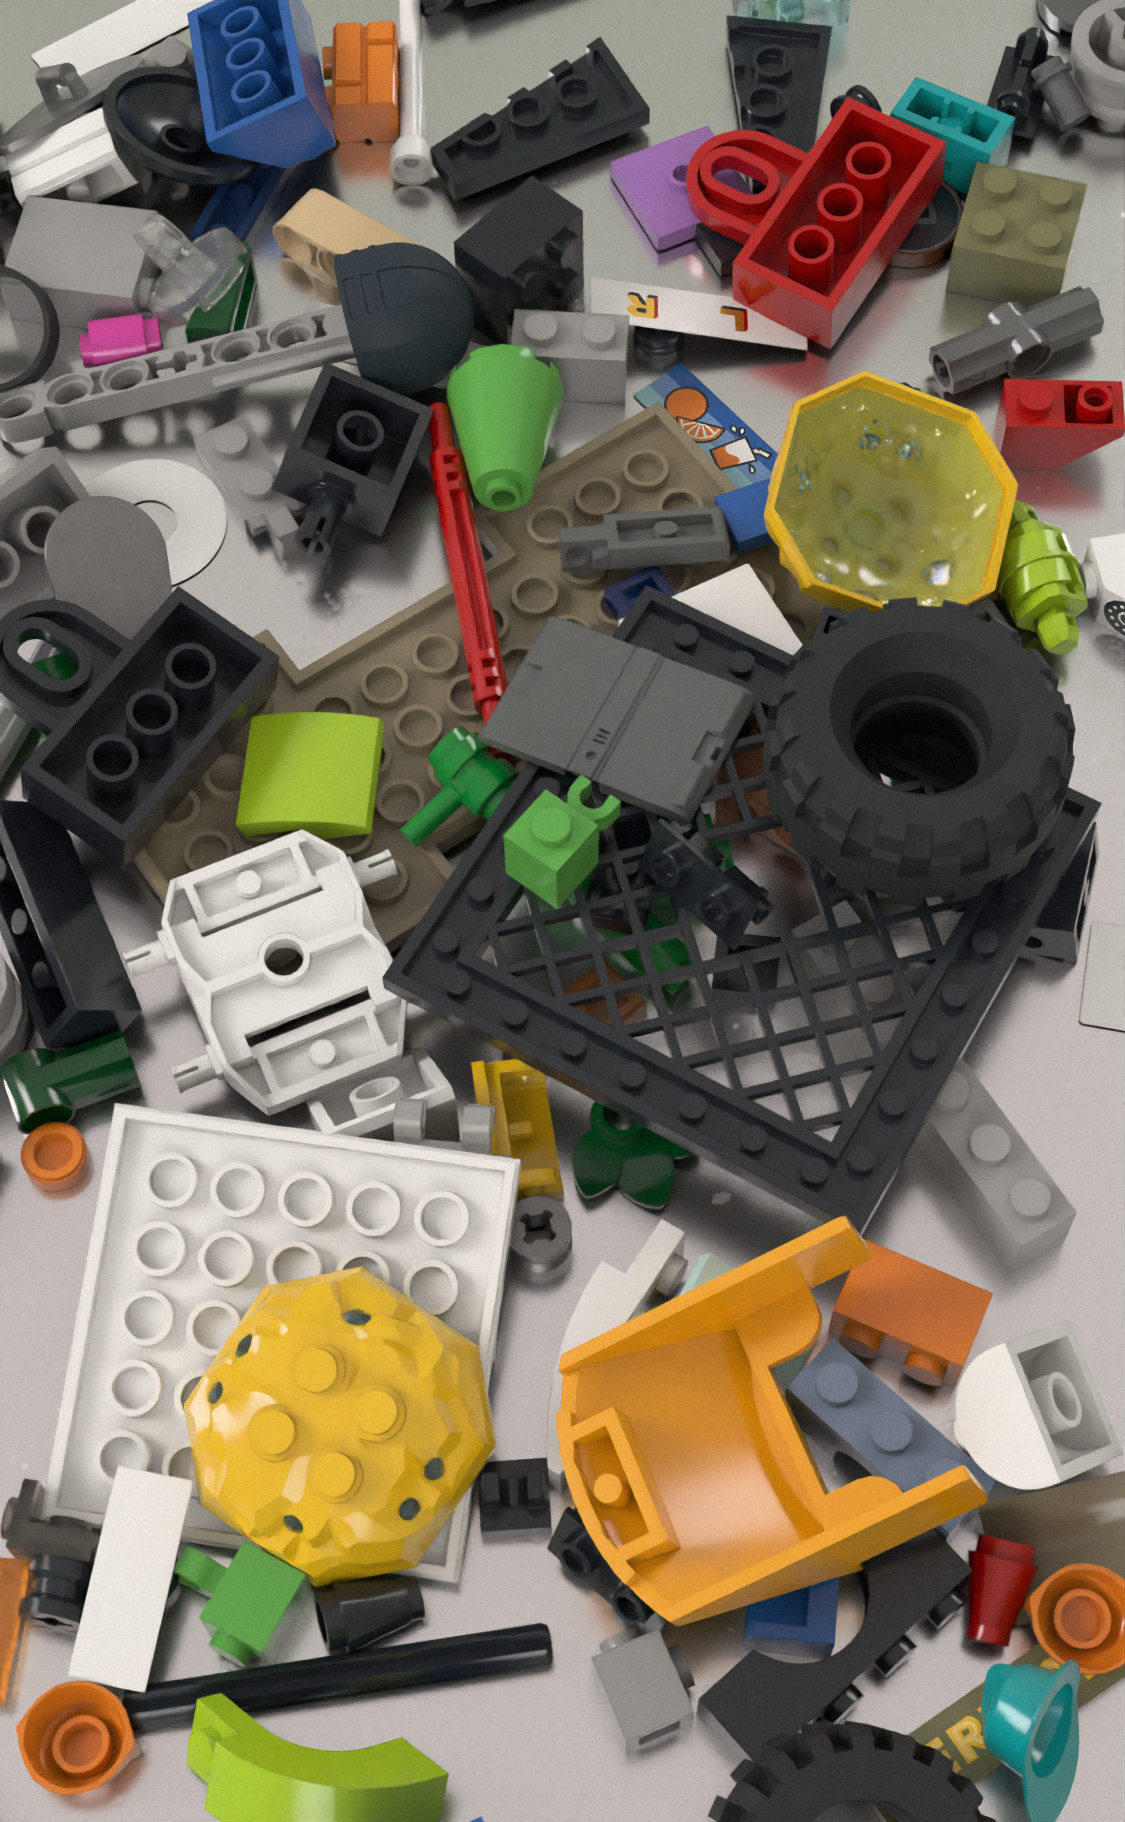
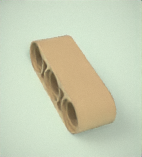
[272,189,416,284]

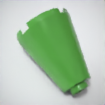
[447,344,563,511]

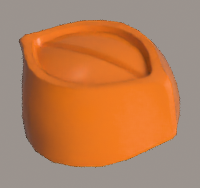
[1023,1563,1125,1675]
[16,1681,142,1795]

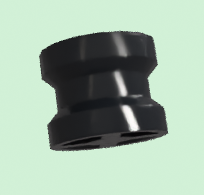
[17,1554,93,1632]

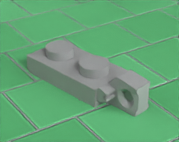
[193,415,301,558]

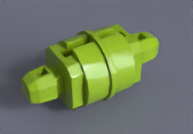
[997,500,1088,655]

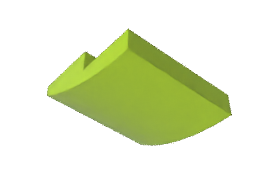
[236,712,385,840]

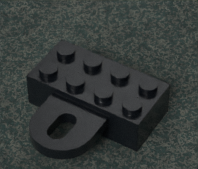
[0,586,280,870]

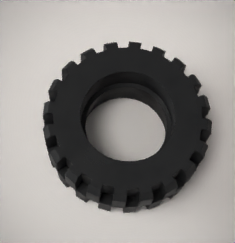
[708,1721,996,1822]

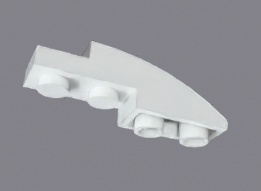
[546,1219,689,1494]

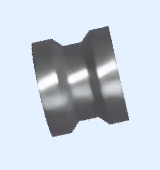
[508,1196,572,1277]

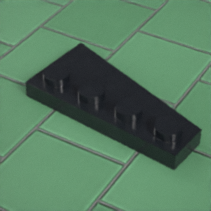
[726,15,832,195]
[430,37,650,200]

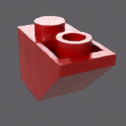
[995,379,1125,470]

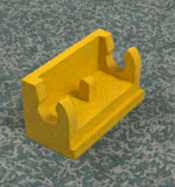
[471,1059,564,1203]

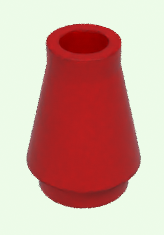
[966,1534,1039,1647]

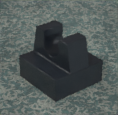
[478,1458,552,1539]

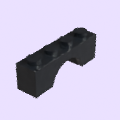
[696,1528,973,1763]

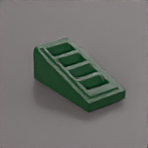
[185,241,257,362]

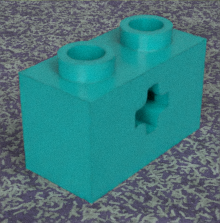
[890,77,1015,195]

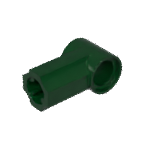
[0,1030,141,1135]

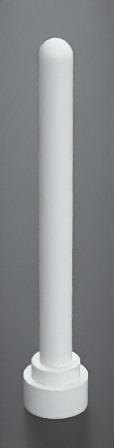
[389,0,433,186]

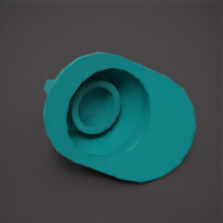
[981,1660,1081,1822]

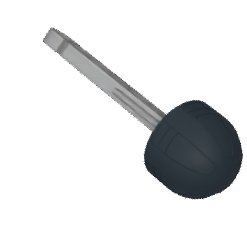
[0,242,474,443]

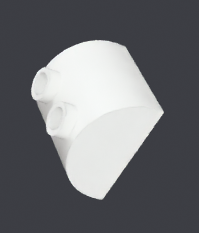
[954,1321,1123,1490]

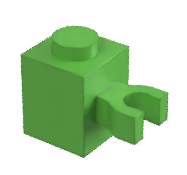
[504,775,621,909]
[173,1541,313,1667]

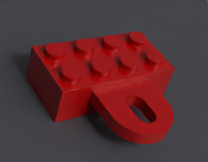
[686,97,946,349]

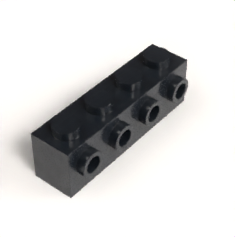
[0,800,142,1048]

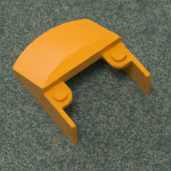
[556,1216,989,1627]

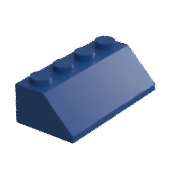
[187,0,336,169]

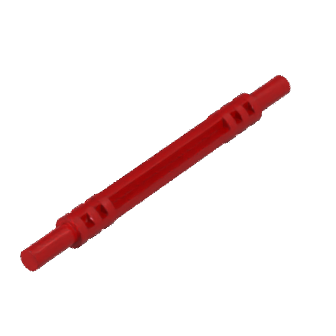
[428,403,515,762]

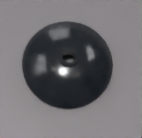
[102,66,261,186]

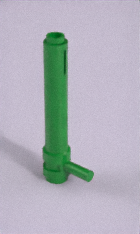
[399,726,691,995]

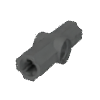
[929,286,1104,395]

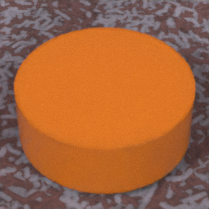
[20,1122,91,1192]

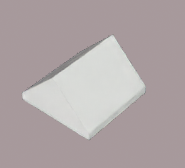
[304,1045,460,1142]

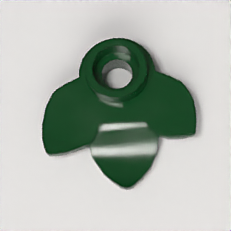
[572,1101,695,1209]

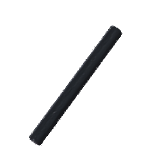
[122,1623,553,1730]

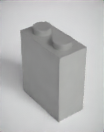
[0,196,171,328]

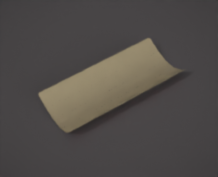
[977,1471,1125,1627]

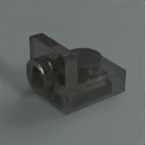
[1,1478,100,1566]

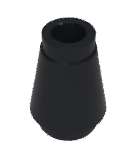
[314,1576,425,1654]

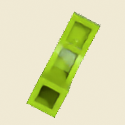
[186,1693,449,1822]

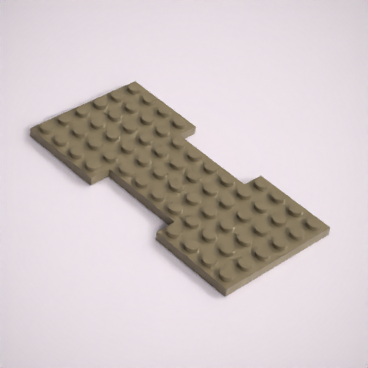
[133,401,845,1035]

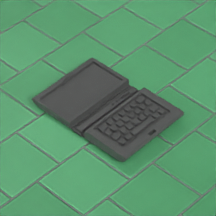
[477,617,757,825]

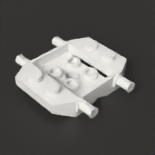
[122,829,410,1116]

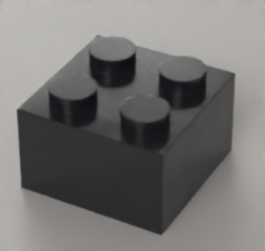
[453,176,584,345]

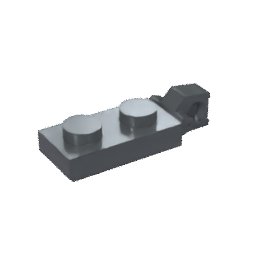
[559,506,730,573]

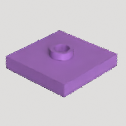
[610,125,754,251]

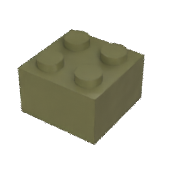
[946,162,1088,308]

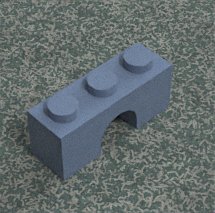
[785,1338,996,1544]

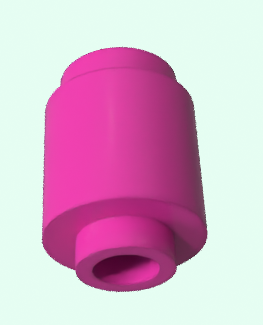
[79,313,164,368]

